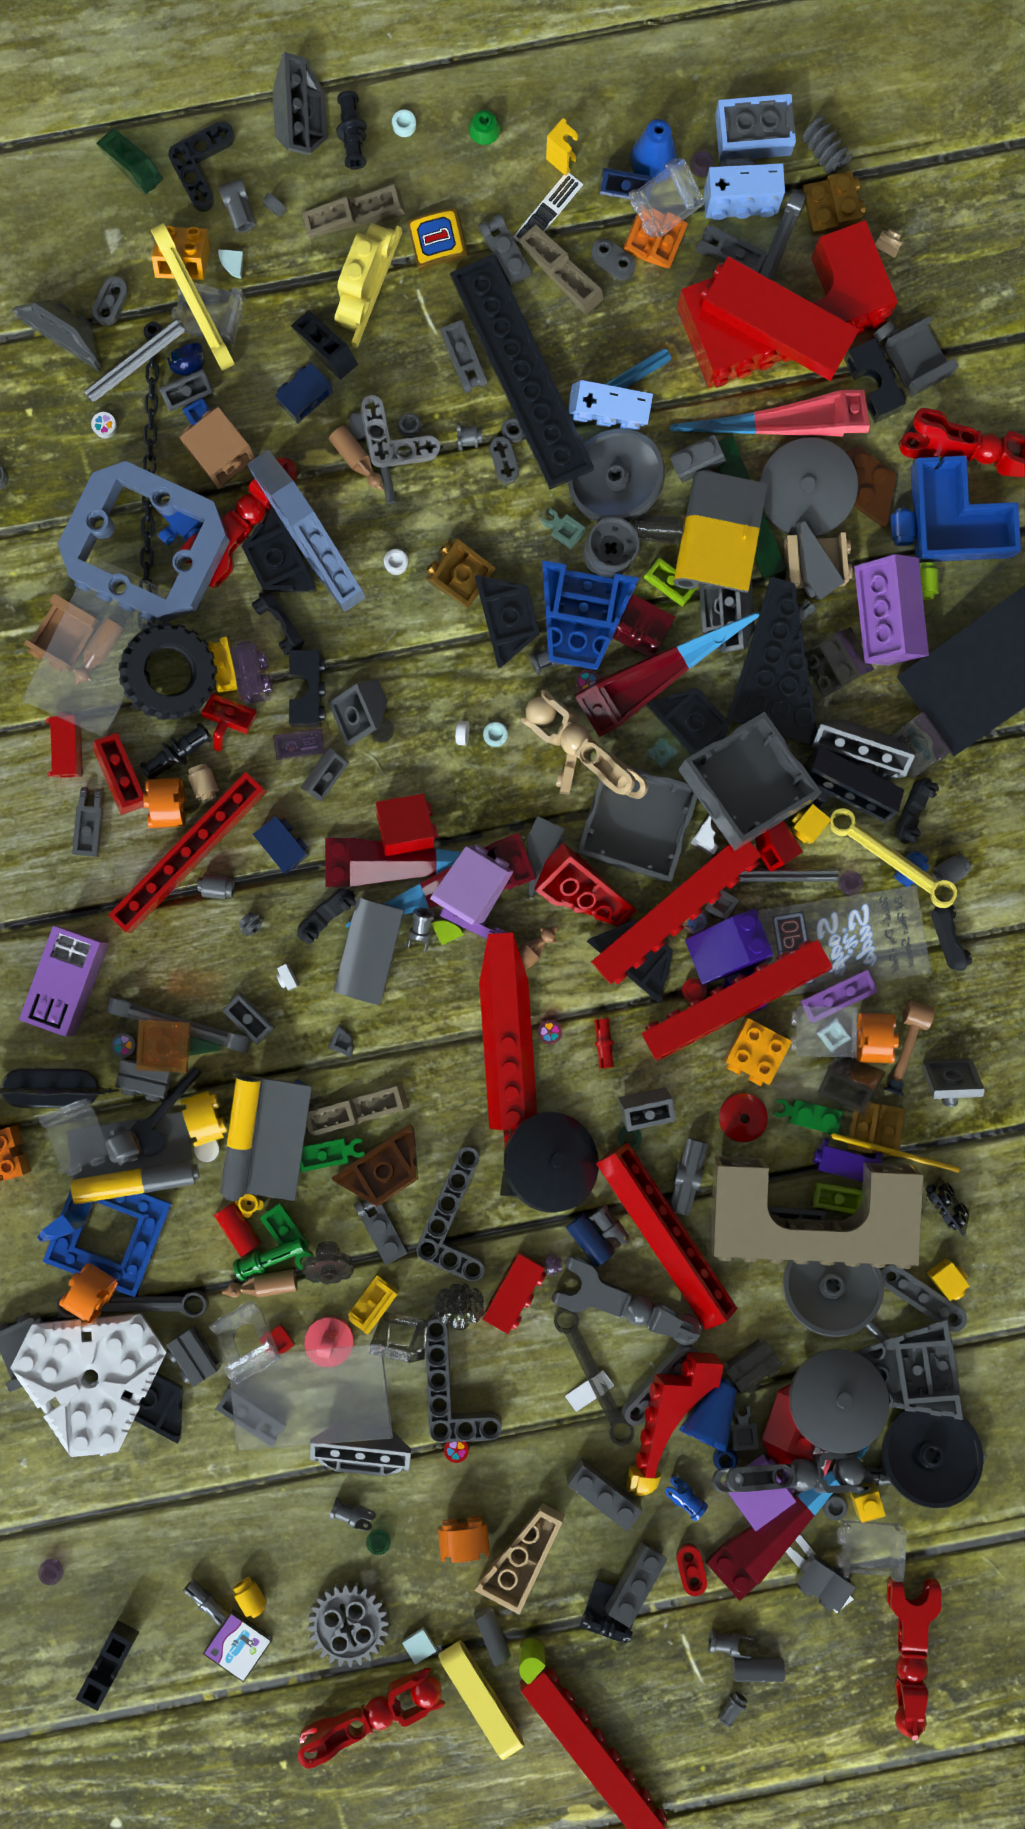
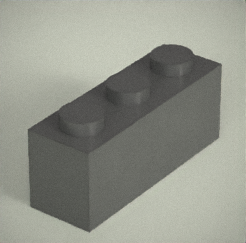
[567,1457,643,1532]
[605,1540,668,1628]

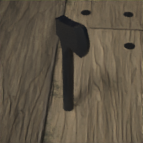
[130,1066,202,1157]

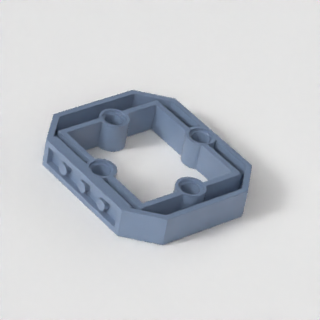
[247,450,365,612]
[58,461,230,623]

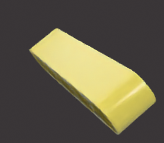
[438,1640,525,1760]

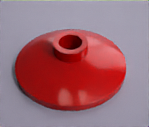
[719,1093,768,1142]

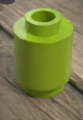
[919,562,939,600]

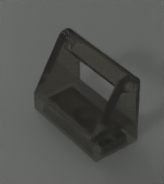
[632,514,683,544]
[370,1312,427,1363]

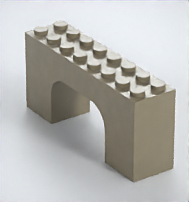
[710,1156,923,1269]

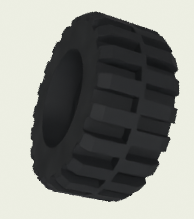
[118,623,217,720]

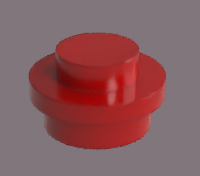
[682,978,707,1002]

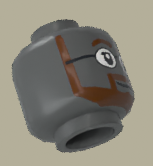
[104,1127,142,1166]

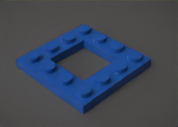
[43,1189,172,1297]

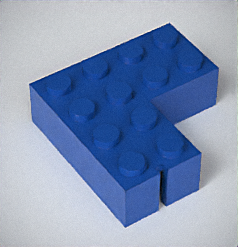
[910,456,1021,562]

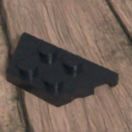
[241,506,317,592]
[474,575,540,668]
[645,688,730,756]
[587,919,673,1003]
[122,1373,183,1444]

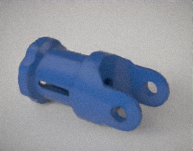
[665,1476,708,1521]

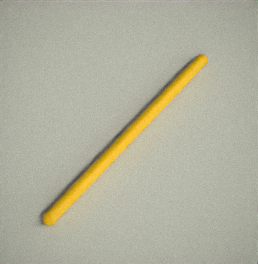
[831,1133,961,1173]

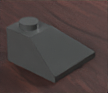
[328,679,387,747]

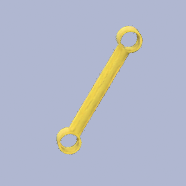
[150,223,235,371]
[830,808,957,908]

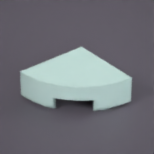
[218,249,244,278]

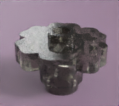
[303,1241,354,1284]
[434,1284,484,1330]

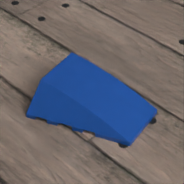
[542,560,639,670]

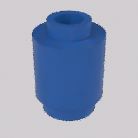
[890,508,916,546]
[893,851,929,888]

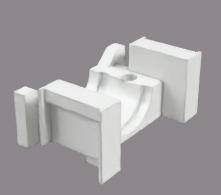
[691,815,719,856]

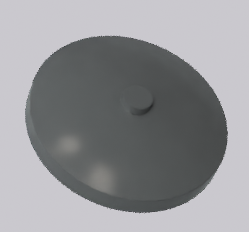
[568,428,665,522]
[760,438,858,537]
[782,1260,884,1337]
[789,1349,889,1453]

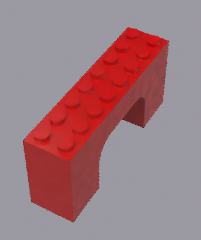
[677,220,898,388]

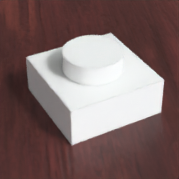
[276,964,299,990]

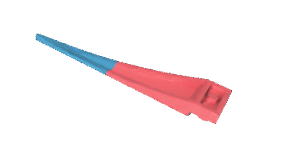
[670,390,870,437]

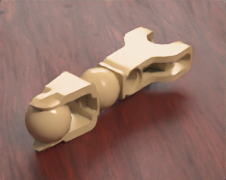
[521,690,649,799]

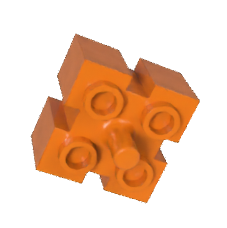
[0,1125,31,1181]

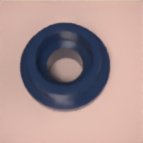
[713,1446,738,1469]

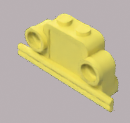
[334,223,403,348]

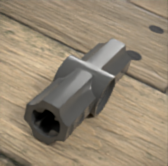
[669,1138,708,1216]

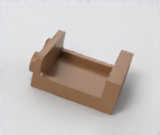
[24,594,101,673]

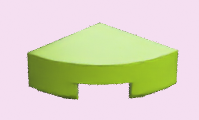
[431,921,464,945]

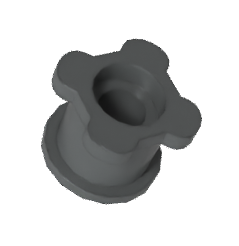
[457,423,483,451]

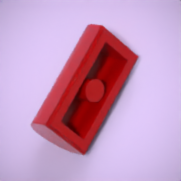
[213,1202,262,1257]

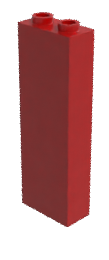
[700,256,860,381]

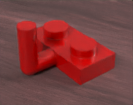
[202,693,257,752]

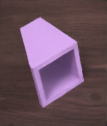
[430,844,514,925]

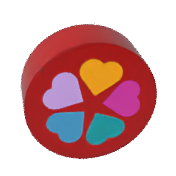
[444,1441,469,1463]

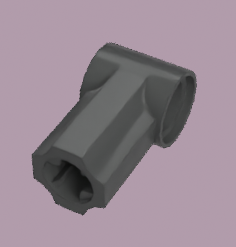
[218,179,256,233]

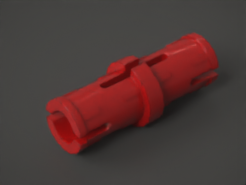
[594,1018,615,1069]

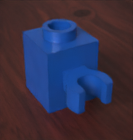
[158,511,203,546]

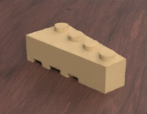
[474,1503,565,1615]

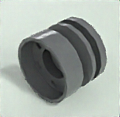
[583,517,640,578]

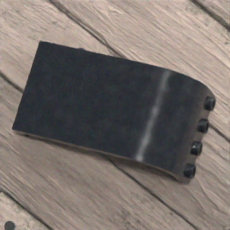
[897,586,1025,756]

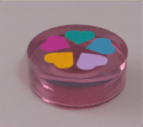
[575,670,600,691]
[538,1020,562,1045]

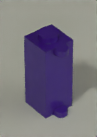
[812,1138,882,1182]

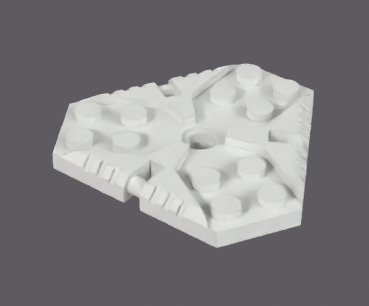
[11,1313,167,1457]

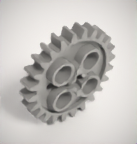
[307,1581,389,1667]

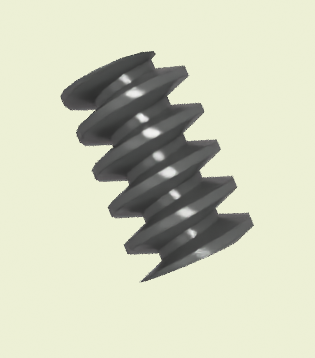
[802,115,853,174]

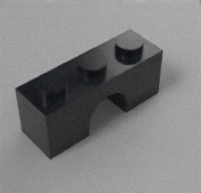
[844,338,906,423]
[289,650,326,727]
[75,1620,140,1711]

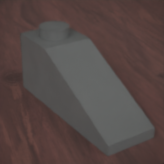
[795,521,845,600]

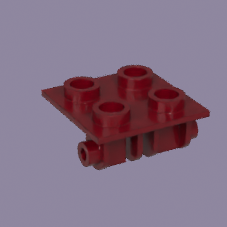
[612,594,675,658]

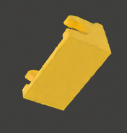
[546,118,578,176]
[207,637,242,694]
[348,1274,399,1335]

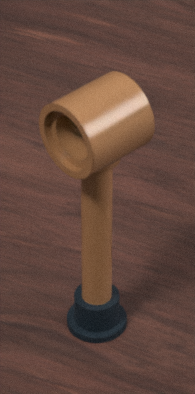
[884,1000,935,1096]

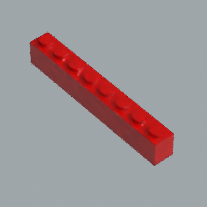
[108,772,267,933]
[590,842,762,985]
[641,939,833,1062]
[596,1143,738,1330]
[520,1665,669,1829]

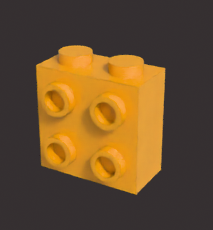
[152,226,210,280]
[723,1018,792,1086]

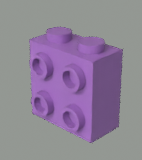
[723,1454,796,1531]

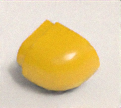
[626,1465,661,1496]

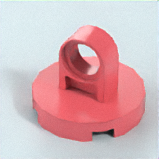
[304,1316,354,1367]

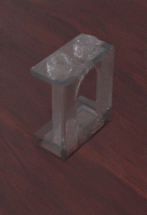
[209,1301,281,1384]

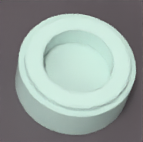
[392,109,416,137]
[483,722,508,747]

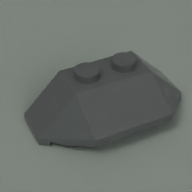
[273,52,327,155]
[12,300,102,372]
[699,579,755,653]
[812,720,915,781]
[310,1422,411,1476]

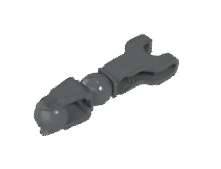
[551,1256,702,1345]
[712,1451,865,1493]

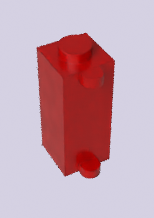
[46,712,82,778]

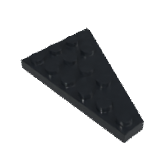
[726,577,817,745]

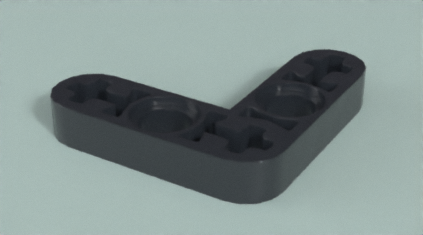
[168,121,235,212]

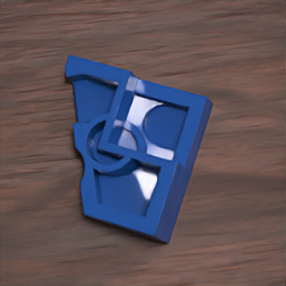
[37,1211,87,1242]

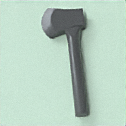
[349,413,397,505]

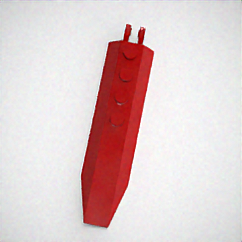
[479,932,537,1147]

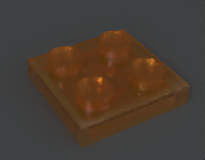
[136,1020,191,1073]

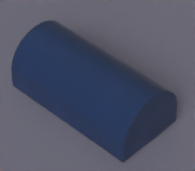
[565,1212,615,1267]

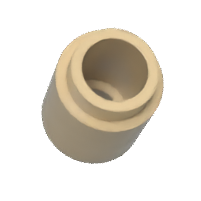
[188,764,219,802]

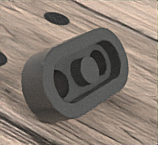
[591,238,635,281]
[92,277,129,326]

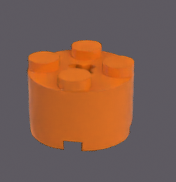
[143,778,187,828]
[855,1013,899,1063]
[59,1263,118,1324]
[438,1516,490,1563]

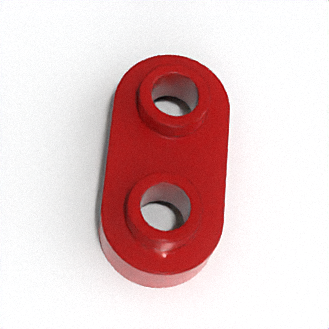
[676,1543,707,1596]

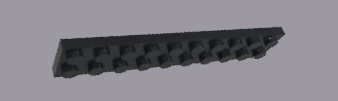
[450,254,594,490]

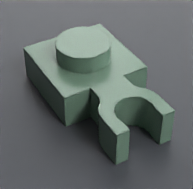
[541,508,586,550]

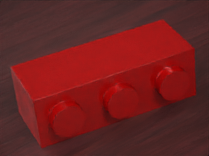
[93,733,144,815]
[482,1251,547,1334]

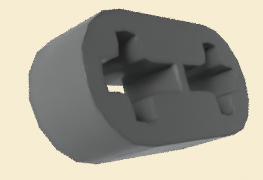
[490,437,519,485]

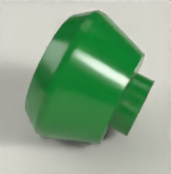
[468,110,501,145]

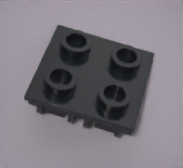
[925,1177,970,1236]
[579,1579,634,1644]

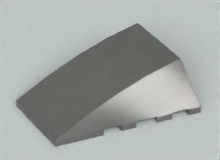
[853,1319,963,1420]

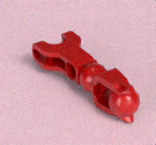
[899,408,1025,478]
[180,457,298,588]
[886,1577,941,1740]
[298,1668,445,1769]

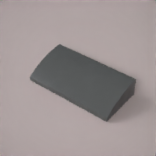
[334,897,405,1006]

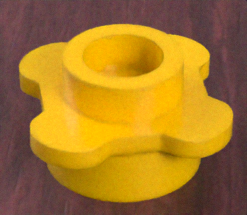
[234,1193,264,1218]

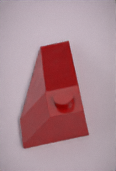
[534,843,637,927]

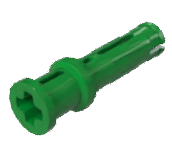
[233,1237,308,1281]

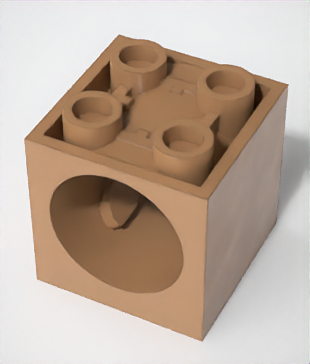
[179,407,255,489]

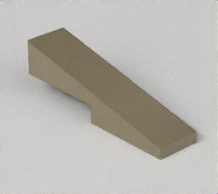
[302,184,405,238]
[518,225,604,315]
[307,1084,409,1137]

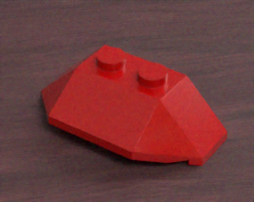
[761,1384,816,1465]

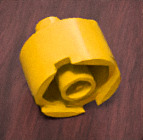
[180,1090,228,1147]

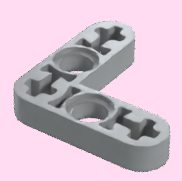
[361,395,440,468]

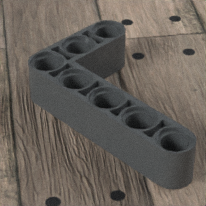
[416,1145,485,1281]
[425,1314,502,1443]

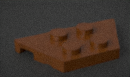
[845,445,897,528]
[332,1124,419,1207]

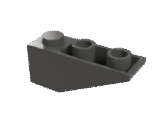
[527,816,566,896]

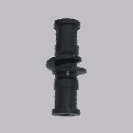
[336,91,367,170]
[140,722,213,780]

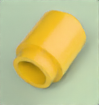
[232,1577,267,1618]

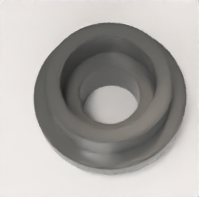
[501,418,524,443]

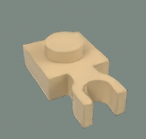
[556,754,577,795]

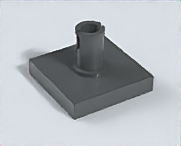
[922,1059,984,1107]

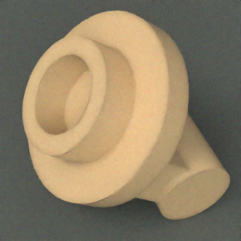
[875,228,904,258]

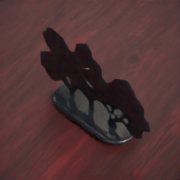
[0,1068,120,1108]

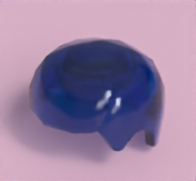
[167,342,205,376]

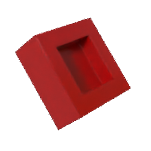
[260,1323,296,1360]

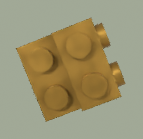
[801,171,865,236]
[425,539,496,608]

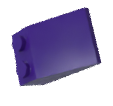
[685,909,773,985]

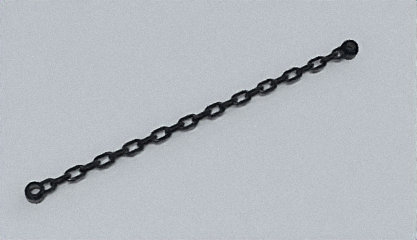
[138,322,163,689]

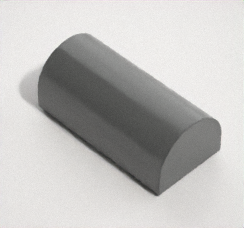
[159,368,214,412]
[300,747,349,802]
[222,992,275,1045]
[474,1606,511,1666]
[732,1657,785,1682]

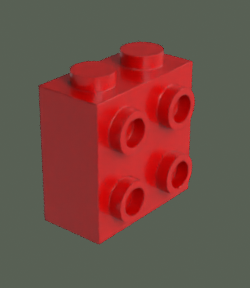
[375,793,438,856]

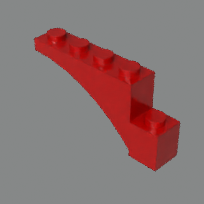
[636,1352,724,1478]

